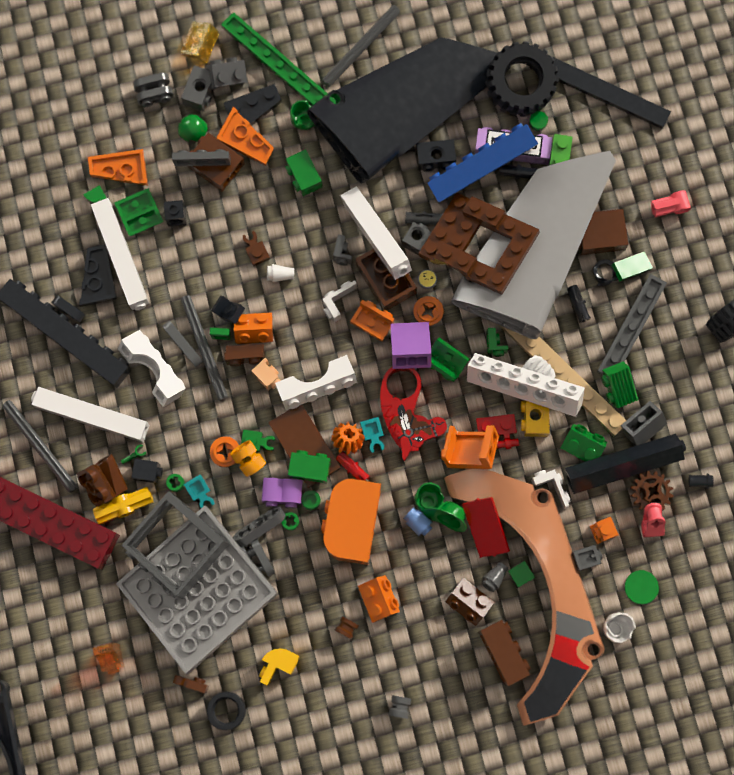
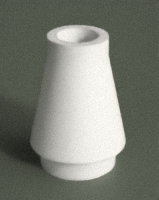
[267,264,294,283]

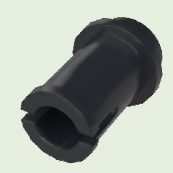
[688,473,714,489]

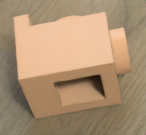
[251,358,281,391]

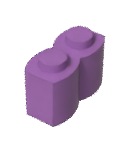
[262,478,303,508]

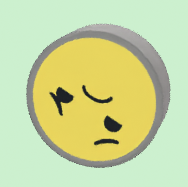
[418,270,437,289]

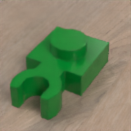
[241,430,276,452]

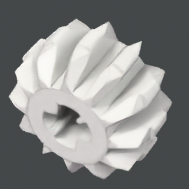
[523,355,556,378]

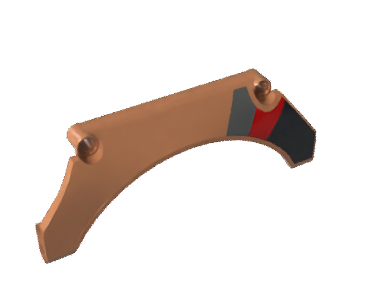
[444,469,605,726]

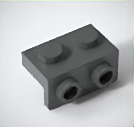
[204,57,248,88]

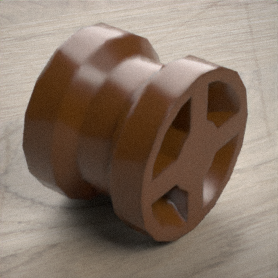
[335,616,359,640]

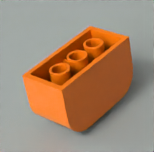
[321,479,381,565]

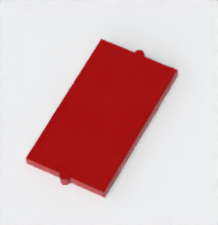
[462,497,510,558]

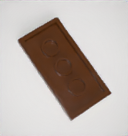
[268,405,341,488]

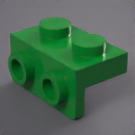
[430,338,470,382]
[560,424,607,462]

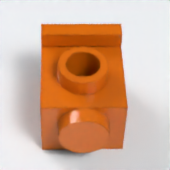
[589,517,619,544]

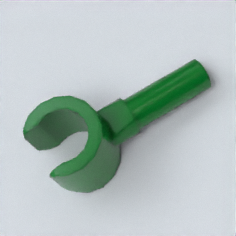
[121,445,146,464]

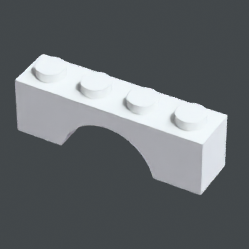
[118,330,186,407]
[275,355,357,410]

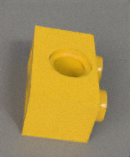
[521,400,550,437]

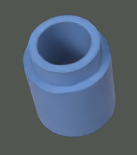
[403,507,432,536]

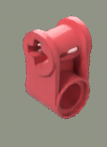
[641,503,666,538]

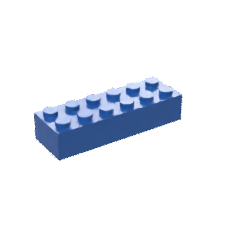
[427,123,538,203]

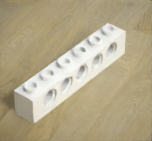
[467,353,585,417]

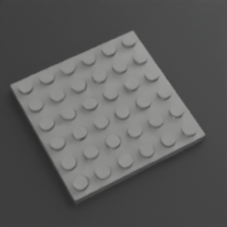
[116,506,278,674]

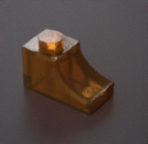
[92,643,125,675]

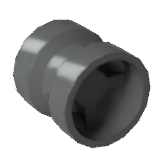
[389,695,412,719]

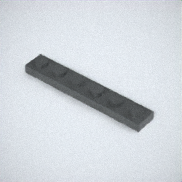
[597,274,667,376]

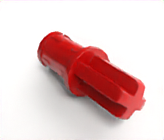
[336,451,370,481]

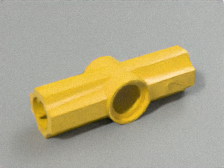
[93,487,154,525]

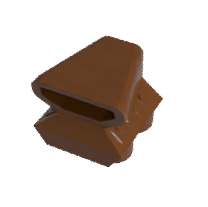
[76,454,128,507]

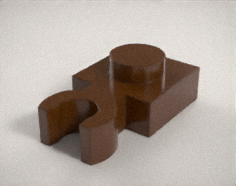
[243,231,270,267]
[173,675,209,693]

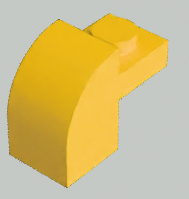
[259,649,300,685]

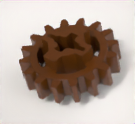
[630,471,674,511]

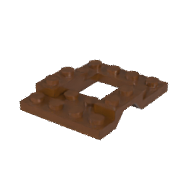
[418,193,540,295]

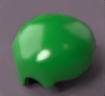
[290,100,315,130]
[178,114,208,142]
[415,482,444,512]

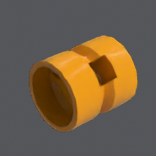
[230,440,266,477]

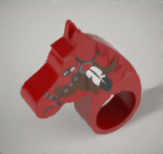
[380,367,447,461]

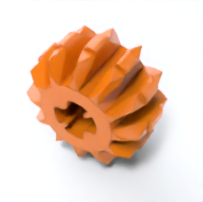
[331,421,364,455]

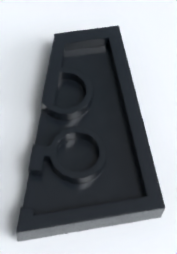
[224,84,282,126]
[79,244,117,307]

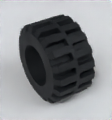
[706,300,734,343]

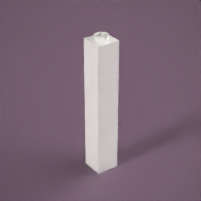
[340,186,412,280]
[91,198,150,310]
[31,387,150,443]

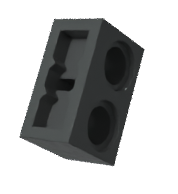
[402,222,434,264]

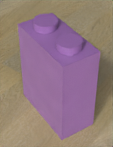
[391,322,431,369]

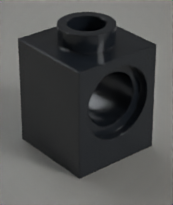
[164,200,187,227]
[132,459,163,484]

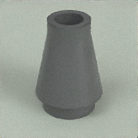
[481,562,508,592]

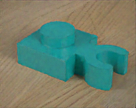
[359,417,384,453]
[184,474,215,508]

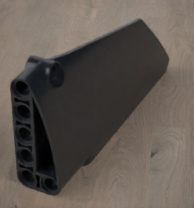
[307,37,510,184]

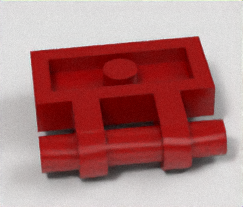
[476,414,519,450]

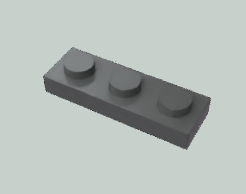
[172,149,231,166]

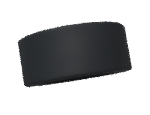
[207,691,246,731]

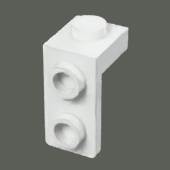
[323,280,357,322]
[531,470,571,509]

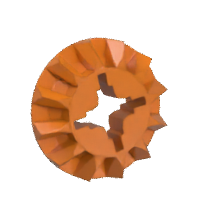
[413,296,444,326]
[210,437,239,467]

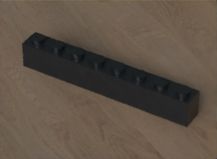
[0,279,131,388]

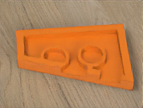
[216,107,274,166]
[88,149,148,186]

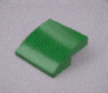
[114,188,164,237]

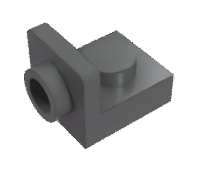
[333,234,353,266]
[572,545,602,571]

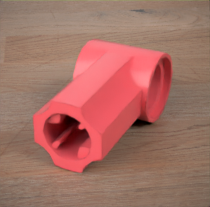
[651,190,691,217]

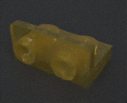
[180,21,219,64]

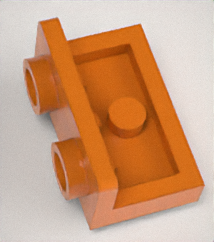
[350,300,394,342]
[234,313,273,344]
[358,575,400,623]

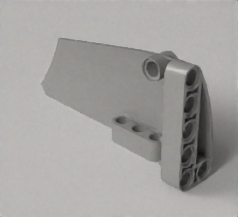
[451,151,616,339]

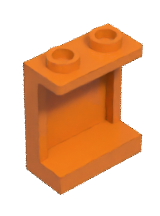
[441,425,499,469]

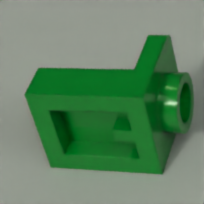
[486,327,509,357]

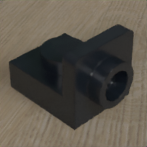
[212,296,245,324]

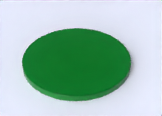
[625,570,659,604]

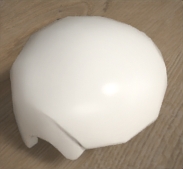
[603,612,636,643]

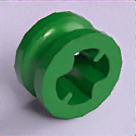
[166,474,185,492]
[282,512,299,531]

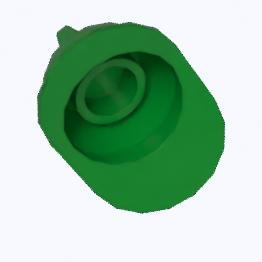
[423,501,467,532]

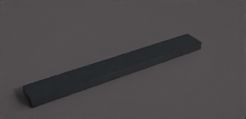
[530,54,671,129]

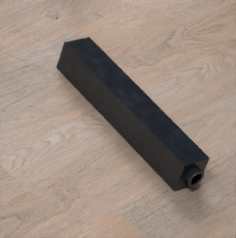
[565,433,686,494]

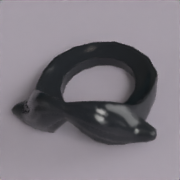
[593,259,618,286]

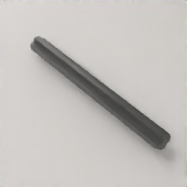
[322,5,400,87]
[181,295,228,401]
[2,400,77,493]

